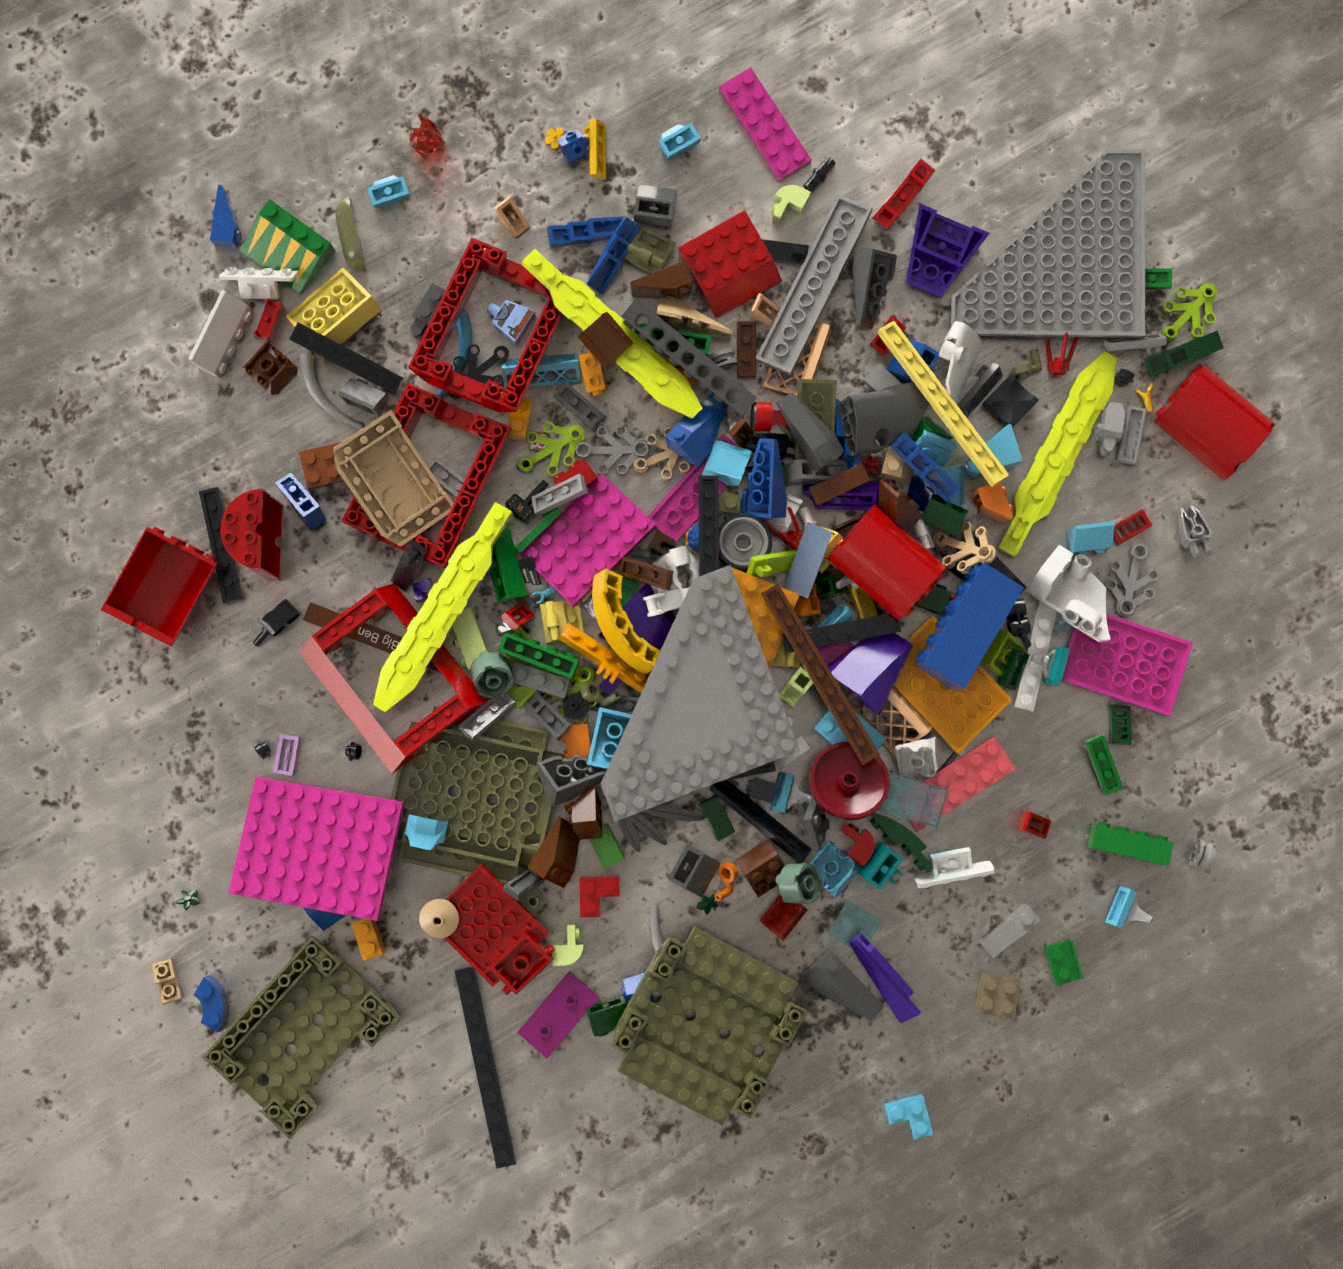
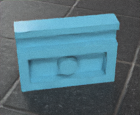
[916,430,958,466]

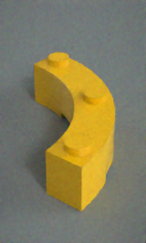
[592,569,661,674]

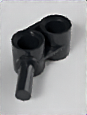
[1006,598,1031,648]
[253,599,300,647]

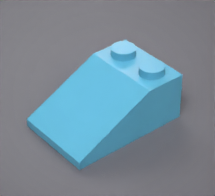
[587,707,632,769]
[814,711,886,750]

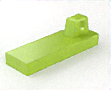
[747,549,797,577]

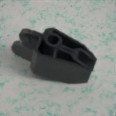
[746,432,796,461]

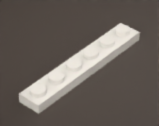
[1013,600,1057,712]

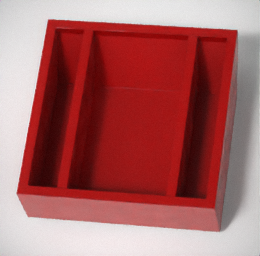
[678,210,782,318]

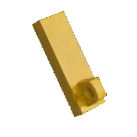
[584,118,606,181]

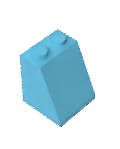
[964,424,1022,480]

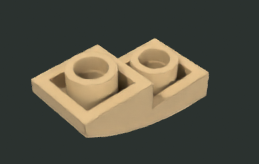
[152,959,184,1005]

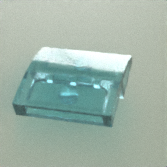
[828,900,882,948]

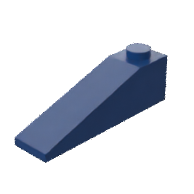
[665,392,729,467]
[741,438,787,519]

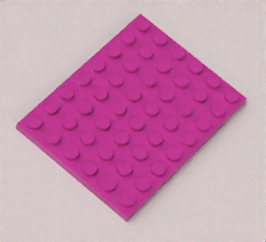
[228,777,405,921]

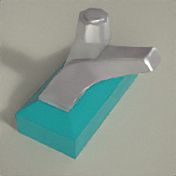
[1031,646,1070,686]

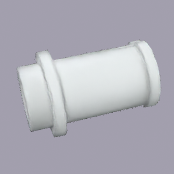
[797,506,818,530]

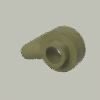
[1012,349,1042,380]
[581,681,621,707]

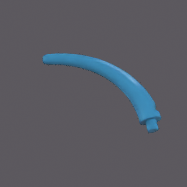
[436,308,472,398]

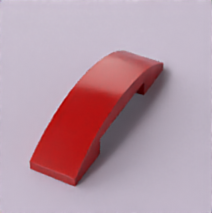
[872,159,935,230]

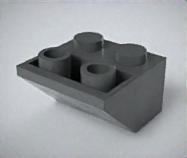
[634,184,677,227]
[668,844,721,897]

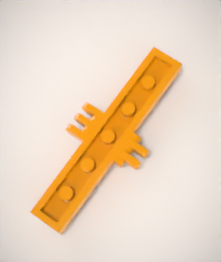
[559,623,649,693]

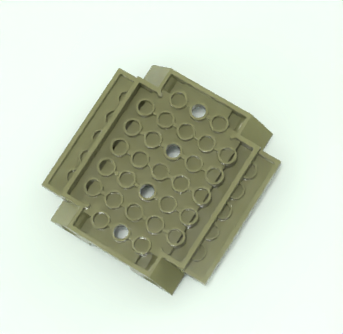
[391,706,564,884]
[611,926,808,1126]

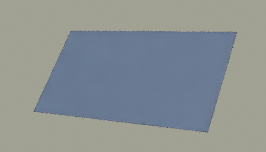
[783,522,833,599]

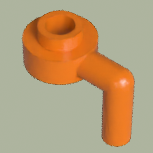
[714,862,739,901]

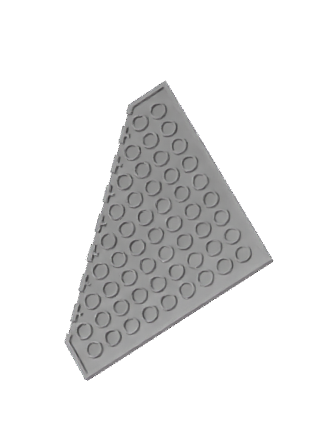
[950,149,1145,338]
[600,565,800,822]

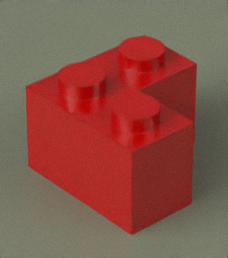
[579,875,620,918]

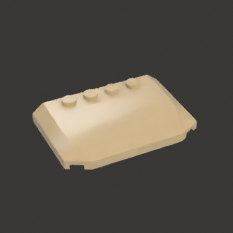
[333,410,454,546]

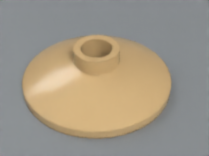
[419,899,459,938]

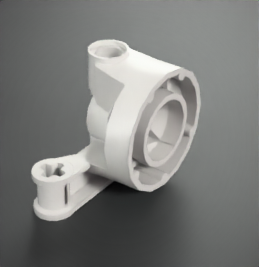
[643,545,699,617]

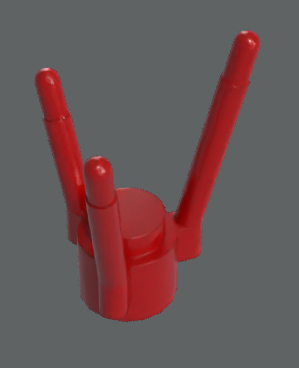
[1046,332,1079,375]
[761,507,803,550]

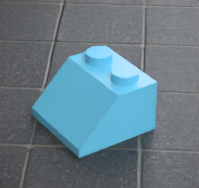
[1066,521,1115,556]

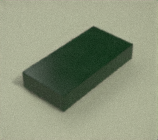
[998,648,1030,690]

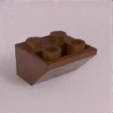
[878,479,923,533]
[735,839,785,898]

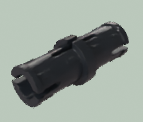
[803,156,836,193]

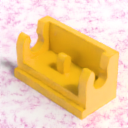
[849,588,878,619]

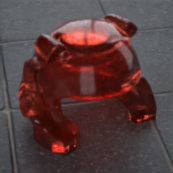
[409,113,445,156]

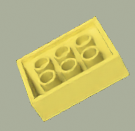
[285,268,381,359]

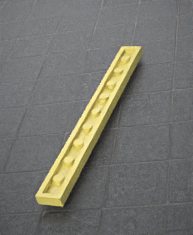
[877,321,1009,487]

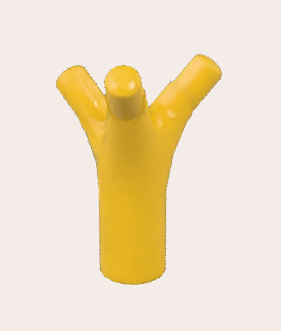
[1136,383,1154,413]

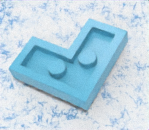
[884,1094,933,1140]

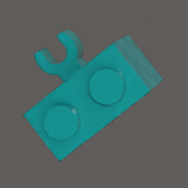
[858,842,904,891]

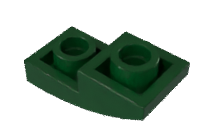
[698,795,735,841]

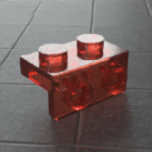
[760,894,808,941]

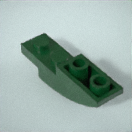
[1144,330,1224,377]
[870,813,934,873]

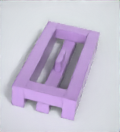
[273,734,301,776]

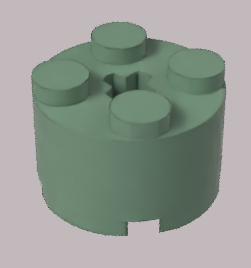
[470,651,513,698]
[776,863,822,904]

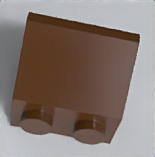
[569,785,603,840]

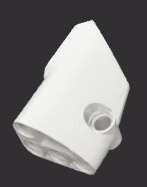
[939,321,982,430]
[1027,545,1111,642]

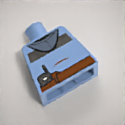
[487,300,536,346]

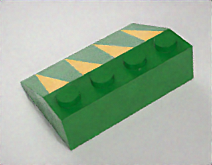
[240,199,335,295]

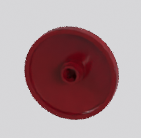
[809,742,890,820]

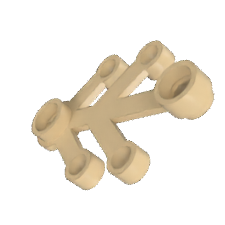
[634,426,690,481]
[933,522,997,574]

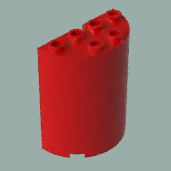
[1153,363,1275,481]
[220,489,284,581]
[827,505,946,621]
[101,526,218,647]

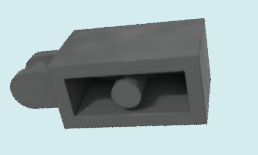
[410,283,445,338]

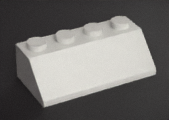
[188,290,252,378]

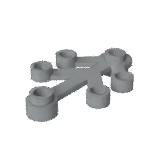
[576,425,651,476]
[1104,544,1159,618]

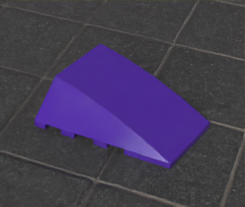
[906,203,990,297]
[598,584,676,650]
[827,633,913,715]

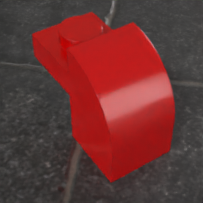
[839,823,875,866]

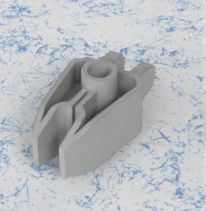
[1095,402,1125,457]
[1177,505,1212,559]

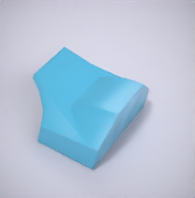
[659,123,701,160]
[367,175,410,208]
[405,814,449,851]

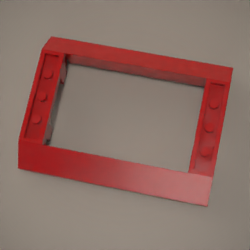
[408,237,564,413]
[341,383,511,568]
[299,583,488,774]

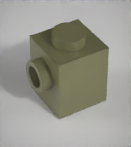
[719,490,742,517]
[519,889,548,916]

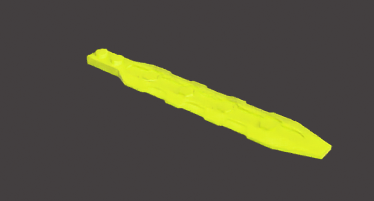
[521,249,702,419]
[997,351,1117,558]
[373,502,513,713]

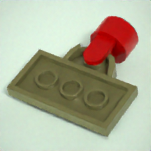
[750,379,837,457]

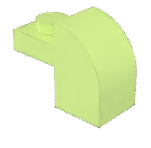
[771,185,811,224]
[779,666,813,707]
[552,924,584,966]

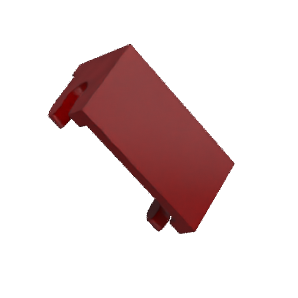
[253,298,286,344]

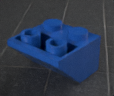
[886,339,939,383]

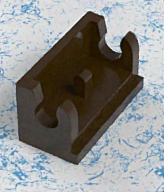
[647,530,677,555]

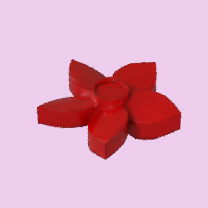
[861,454,882,475]

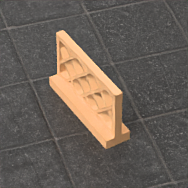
[763,324,831,396]
[847,686,932,757]

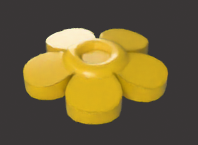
[545,127,564,149]

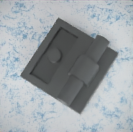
[797,796,830,851]

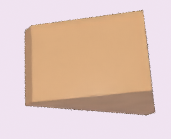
[495,196,530,238]
[750,293,780,327]

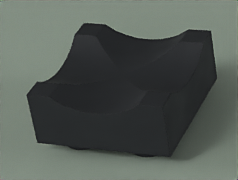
[982,374,1039,428]

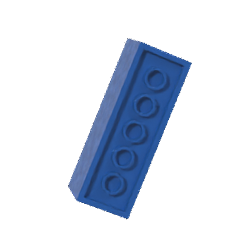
[915,562,1024,690]

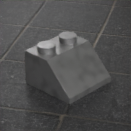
[338,378,389,418]

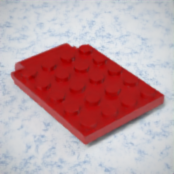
[434,864,555,995]

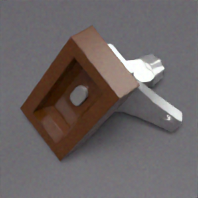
[724,413,757,450]

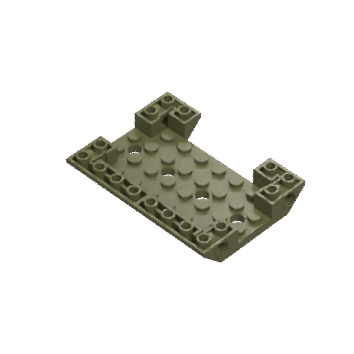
[202,936,400,1139]

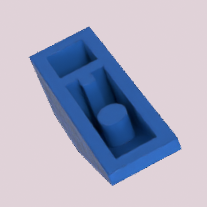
[210,184,242,248]
[275,473,326,531]

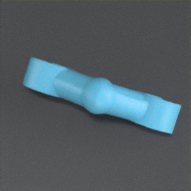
[532,584,557,605]

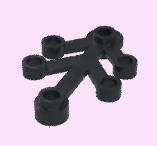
[447,344,509,399]

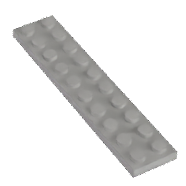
[756,194,873,376]

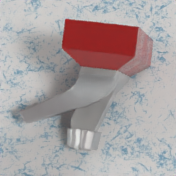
[488,602,535,636]

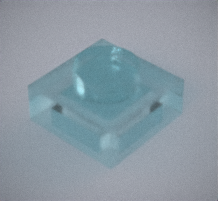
[1053,619,1073,635]

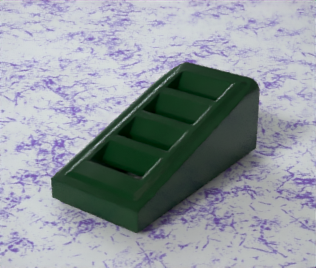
[1109,705,1132,745]

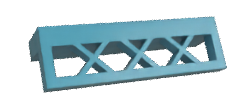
[502,353,581,389]

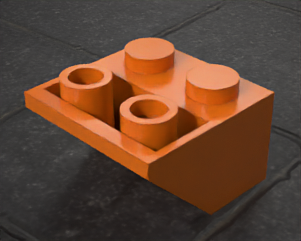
[971,482,1014,525]

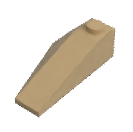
[656,296,732,339]
[879,437,919,486]

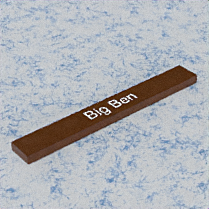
[303,602,455,672]

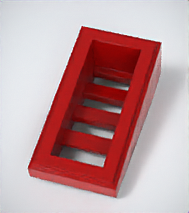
[1113,509,1153,545]

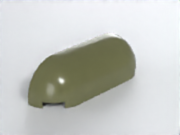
[335,197,367,271]

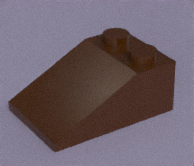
[630,261,693,300]
[527,816,579,888]

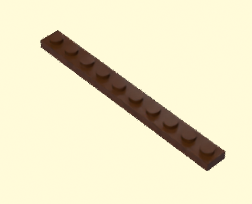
[761,584,880,765]

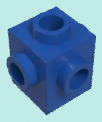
[557,130,589,163]

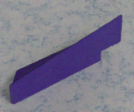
[802,480,896,510]
[849,932,921,1023]

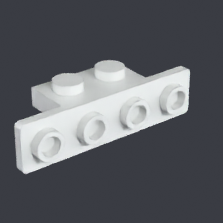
[219,267,298,299]
[914,847,995,888]

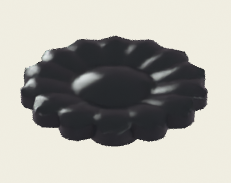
[562,693,589,720]

